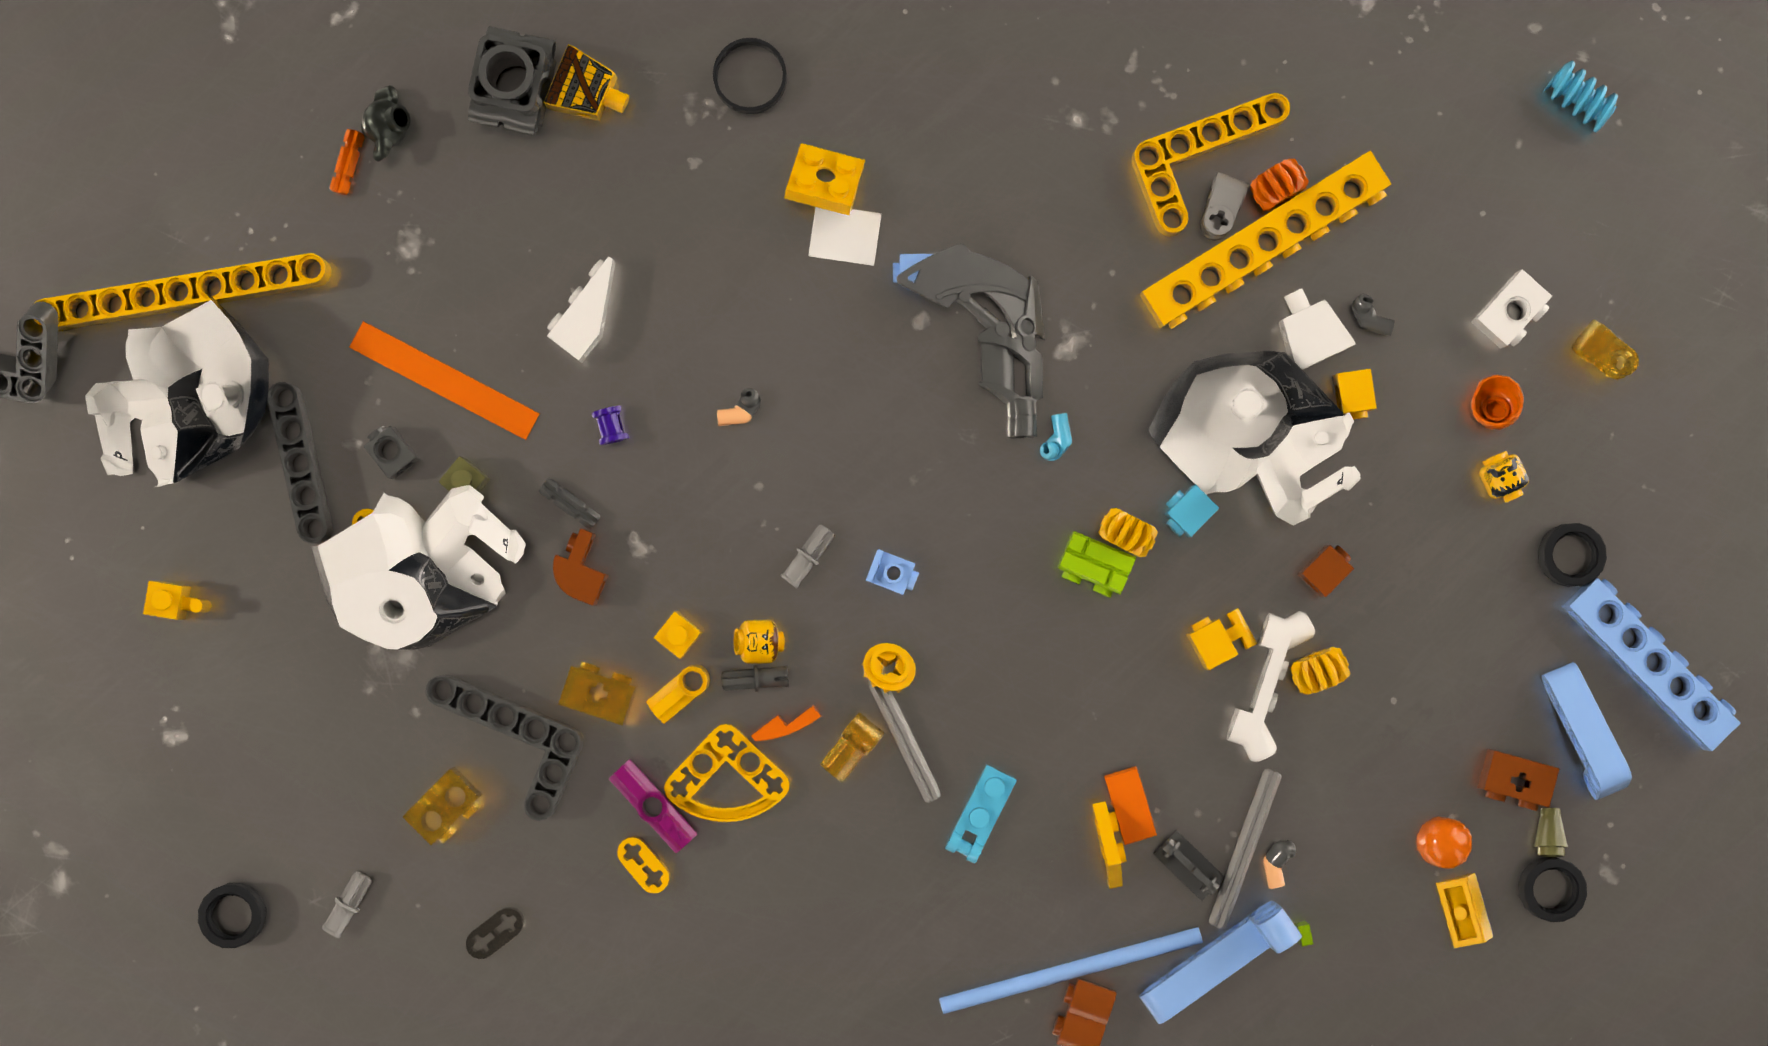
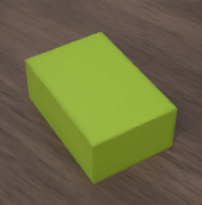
[1294,921,1314,947]

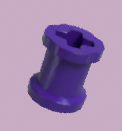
[592,405,629,445]

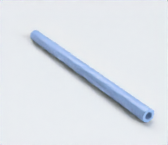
[939,927,1203,1014]

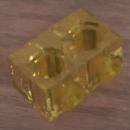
[403,767,483,845]

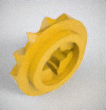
[862,643,916,694]

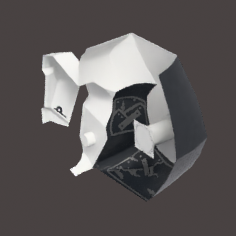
[85,293,269,487]
[1149,351,1361,526]
[310,485,526,650]

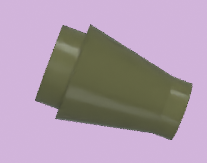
[1534,808,1568,857]

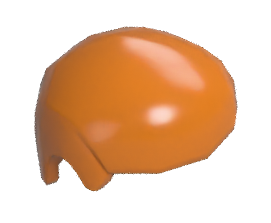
[1471,375,1524,430]
[1417,817,1472,869]

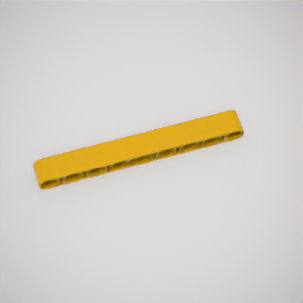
[32,253,331,331]

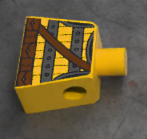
[544,44,630,120]

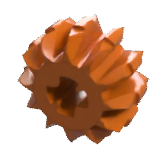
[1250,159,1309,211]

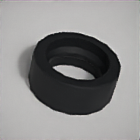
[1538,523,1607,587]
[1519,857,1587,922]
[198,883,266,948]

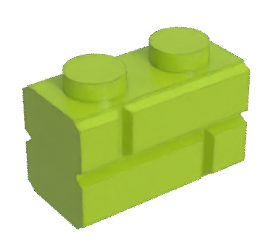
[1057,531,1136,598]

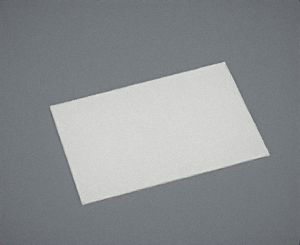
[808,207,882,266]

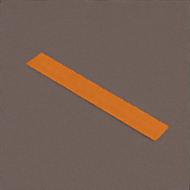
[349,321,540,440]

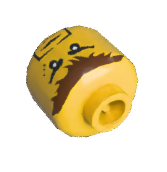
[733,620,785,664]

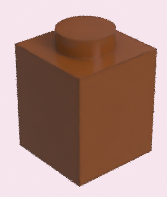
[1298,545,1354,597]

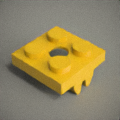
[784,143,865,215]

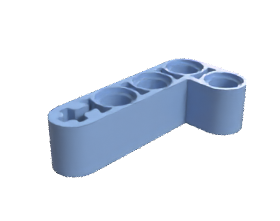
[1542,662,1632,800]

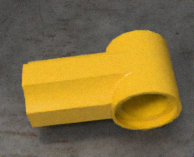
[646,664,711,724]

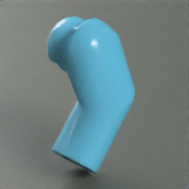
[1040,413,1072,461]

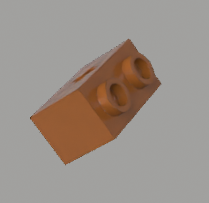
[1477,749,1560,811]

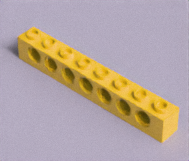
[1140,150,1392,329]

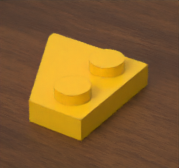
[1093,801,1127,889]

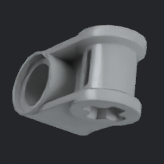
[1200,172,1249,241]

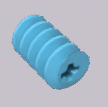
[1543,60,1618,133]

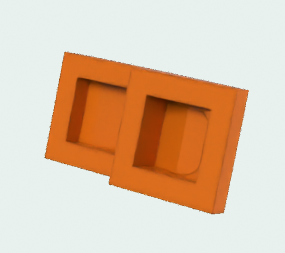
[751,705,822,741]
[1104,766,1157,845]

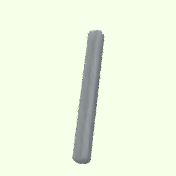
[1209,769,1282,929]

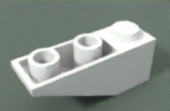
[547,256,616,363]

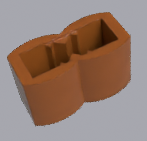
[1052,978,1117,1046]

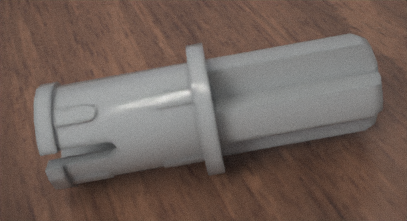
[781,525,835,589]
[322,871,372,938]

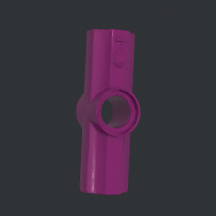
[608,759,698,854]

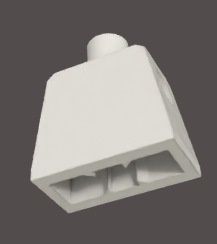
[1279,289,1356,370]

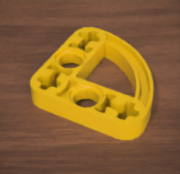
[664,724,790,822]

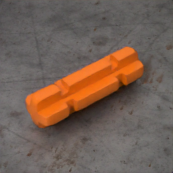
[330,129,364,195]

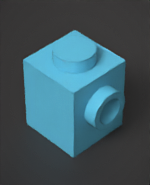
[1164,484,1219,537]

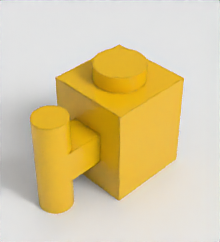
[143,581,212,620]
[1186,608,1257,670]

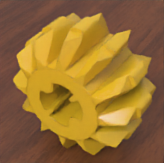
[1098,508,1158,557]
[1290,647,1351,695]

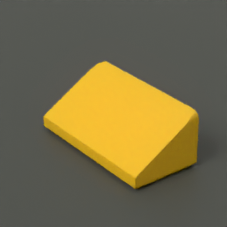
[1436,873,1493,948]

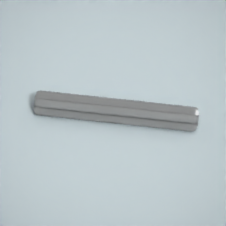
[870,684,941,803]

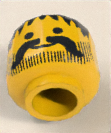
[1479,450,1529,503]

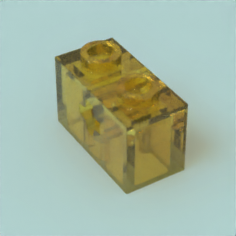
[558,661,638,726]

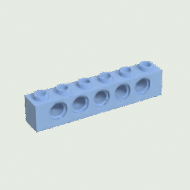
[1562,578,1741,751]

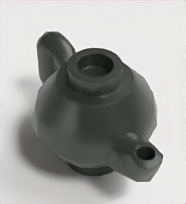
[361,85,411,162]

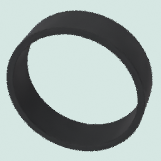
[713,38,787,114]

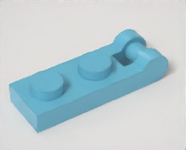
[945,764,1017,864]

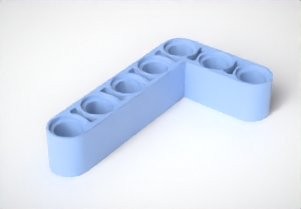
[1139,901,1302,1024]

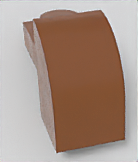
[553,528,608,606]

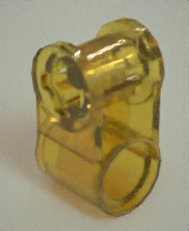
[1571,320,1639,380]

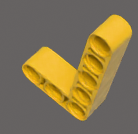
[1132,93,1290,237]

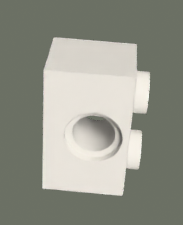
[1471,269,1552,349]

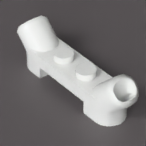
[1227,611,1315,762]

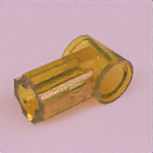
[820,712,885,782]

